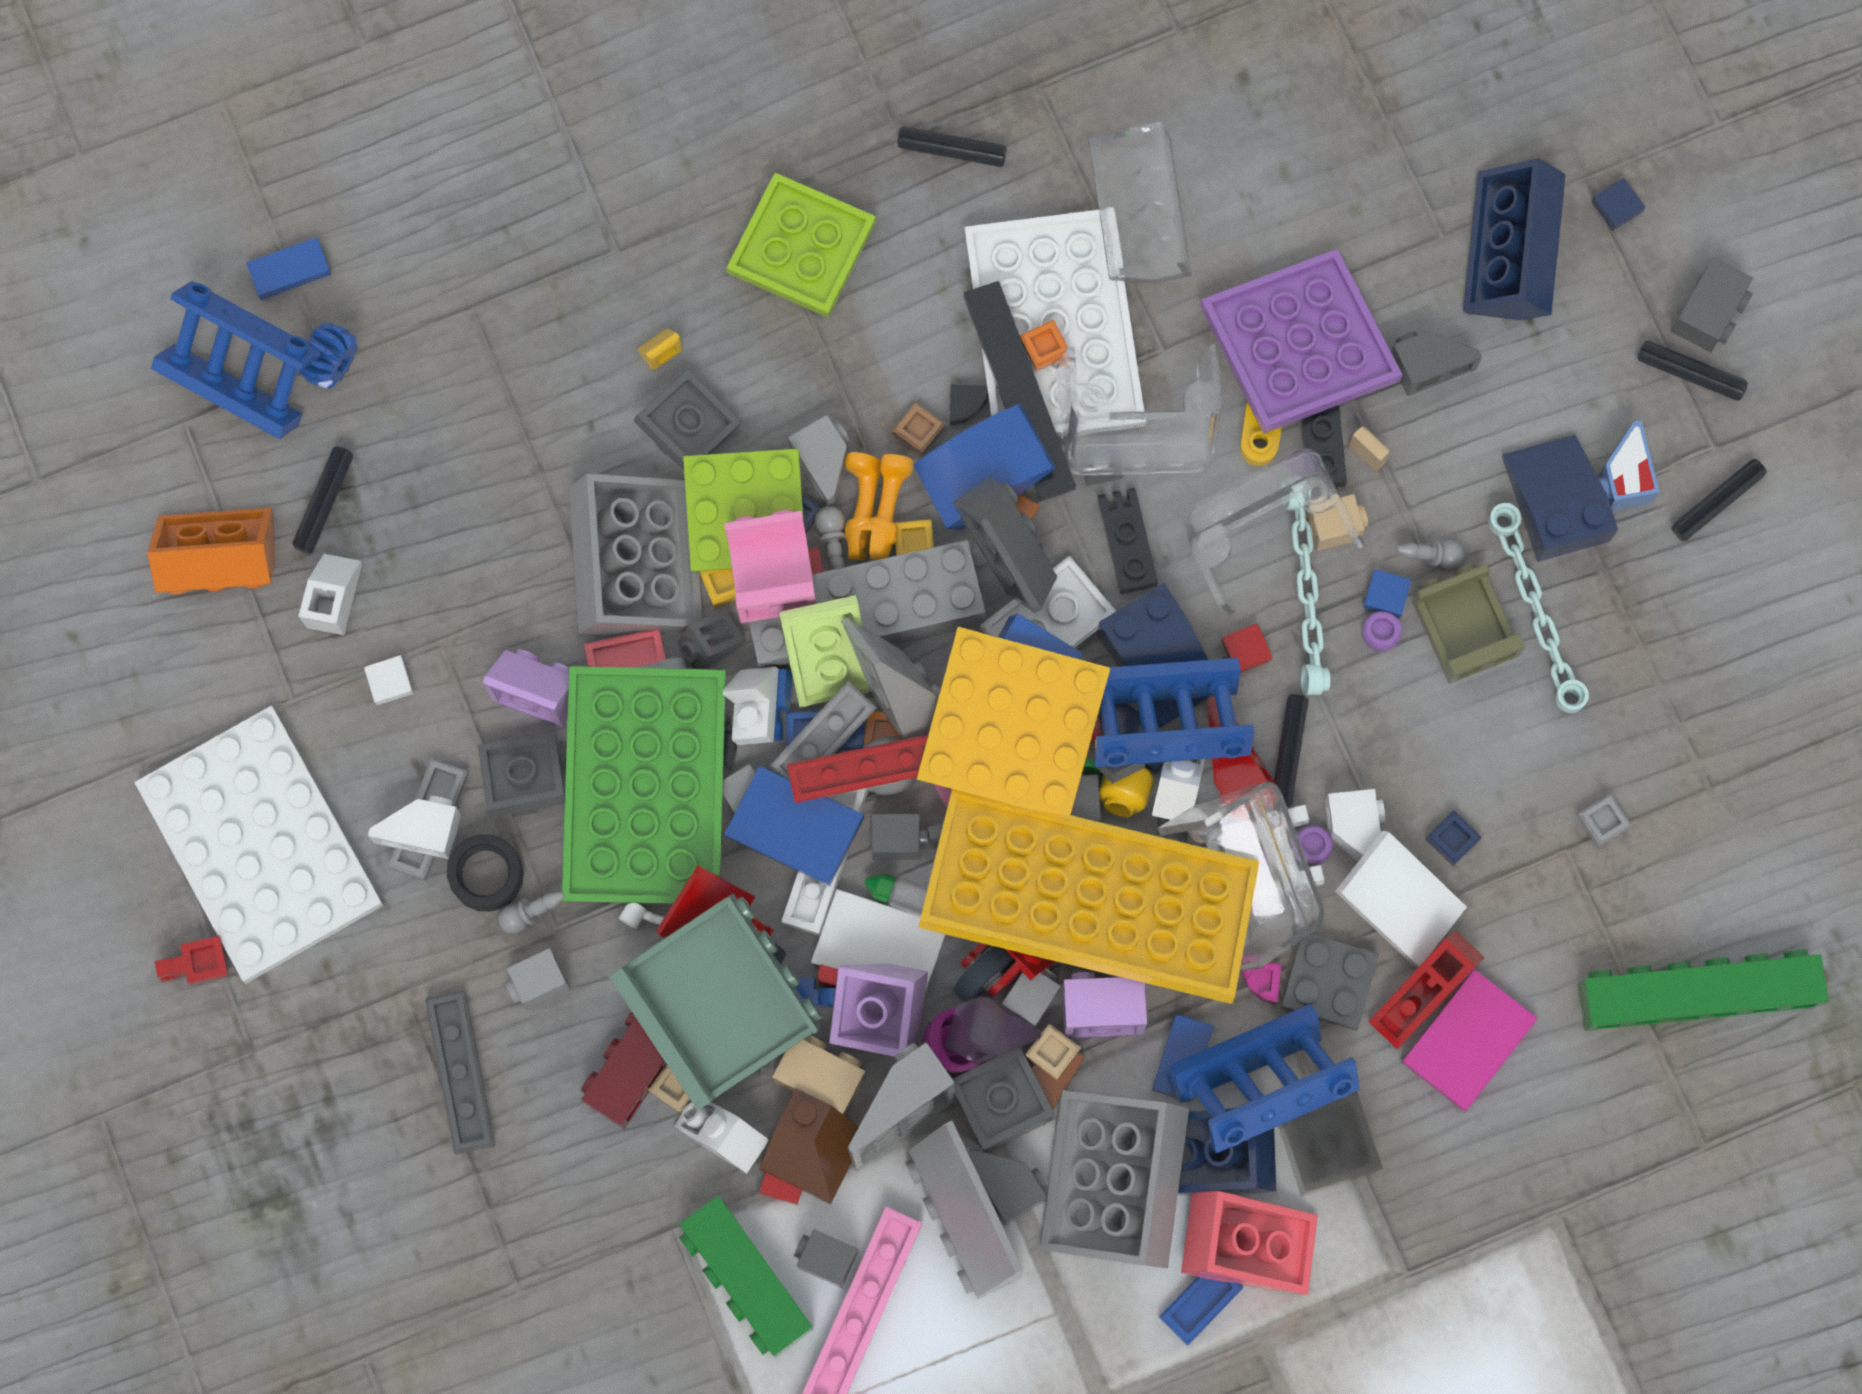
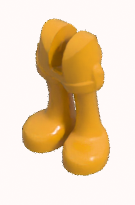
[844,452,914,561]

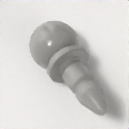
[815,506,846,570]
[1396,540,1465,570]
[497,892,565,934]

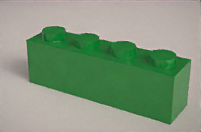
[679,1196,814,1358]

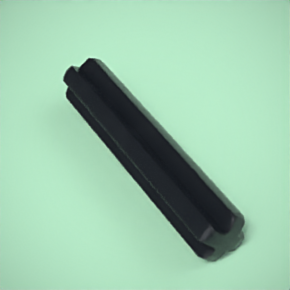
[897,126,1007,167]
[1637,340,1748,401]
[292,446,353,554]
[1671,459,1767,541]
[1272,694,1309,807]

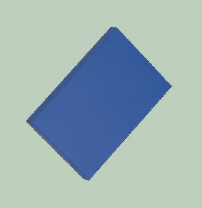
[724,766,865,887]

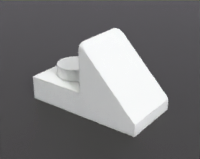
[723,666,779,745]

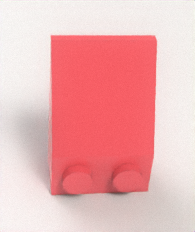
[1181,1191,1318,1295]

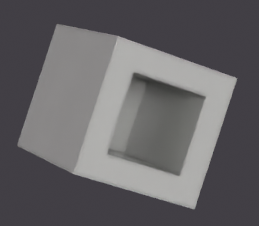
[505,948,570,1010]
[1001,969,1061,1031]

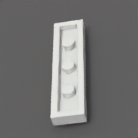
[781,788,869,936]

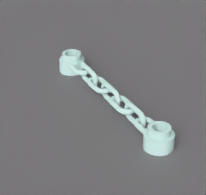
[1282,479,1330,695]
[1488,503,1589,713]

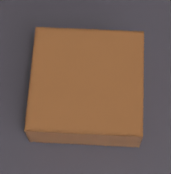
[892,402,946,456]

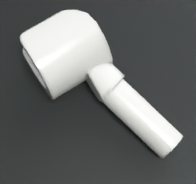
[619,903,665,929]

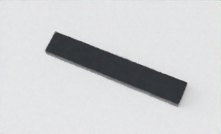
[963,281,1076,502]

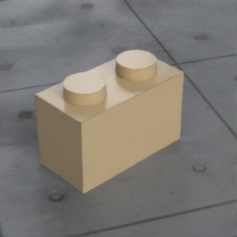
[772,1035,866,1116]

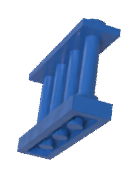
[151,281,321,439]
[1094,658,1254,767]
[1169,1004,1360,1153]

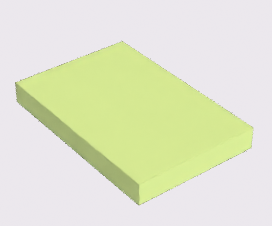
[779,595,871,708]

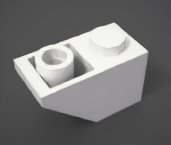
[299,554,362,635]
[1152,759,1205,824]
[1324,789,1385,862]
[674,1101,769,1173]

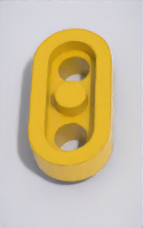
[1240,402,1282,466]

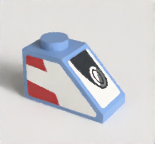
[1598,420,1659,511]

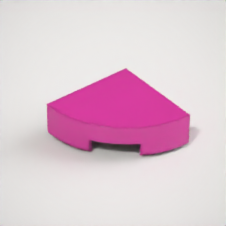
[1241,959,1281,1004]

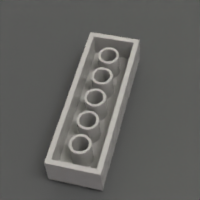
[749,540,986,669]

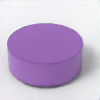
[1362,611,1402,652]
[1293,825,1333,866]

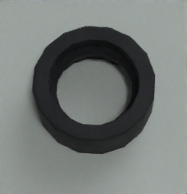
[447,834,524,912]

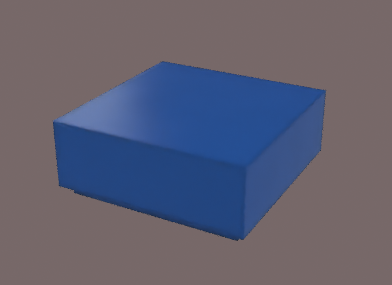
[1363,569,1412,618]

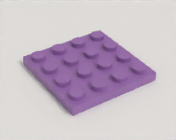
[1200,249,1403,434]

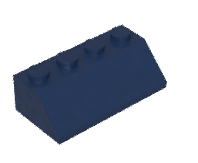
[1463,158,1566,321]

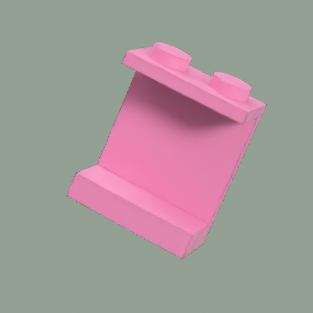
[724,510,817,623]

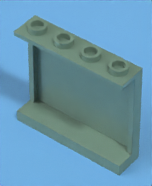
[609,894,822,1110]

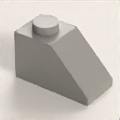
[788,415,850,507]

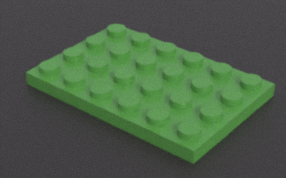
[562,666,726,904]

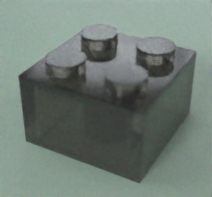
[1278,1091,1383,1197]

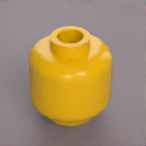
[1099,768,1154,818]

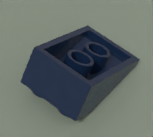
[1502,435,1618,562]
[1097,583,1209,728]
[1178,1108,1277,1195]

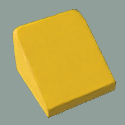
[638,329,683,370]

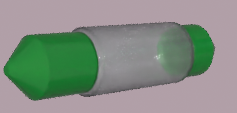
[864,873,928,917]

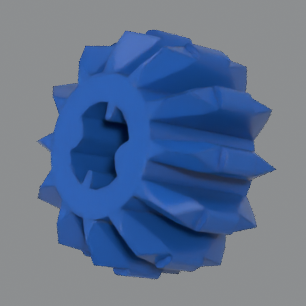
[299,322,357,389]

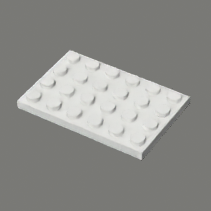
[964,208,1146,436]
[134,706,384,984]

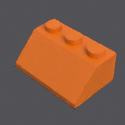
[147,507,275,594]

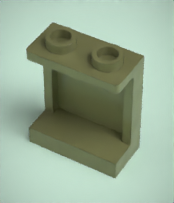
[1412,564,1526,684]

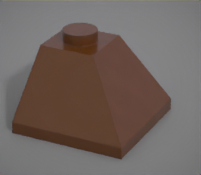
[759,1088,859,1205]

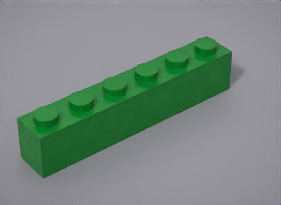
[1578,949,1829,1031]

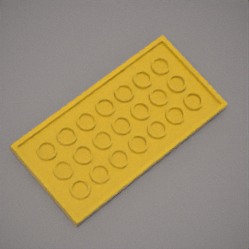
[918,789,1260,1004]

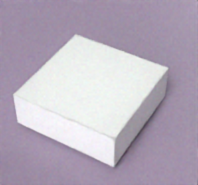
[364,655,414,706]

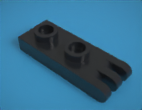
[1301,405,1347,489]
[1097,488,1158,594]

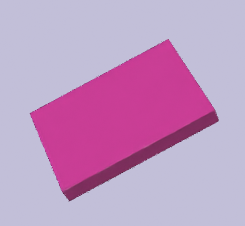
[1401,969,1538,1112]

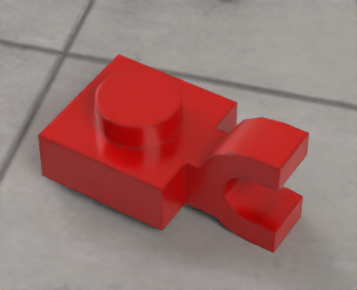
[154,936,229,985]

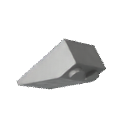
[841,618,940,739]

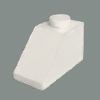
[368,796,461,859]

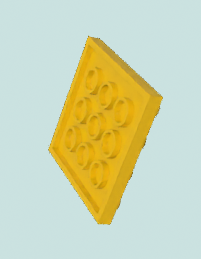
[916,627,1110,816]

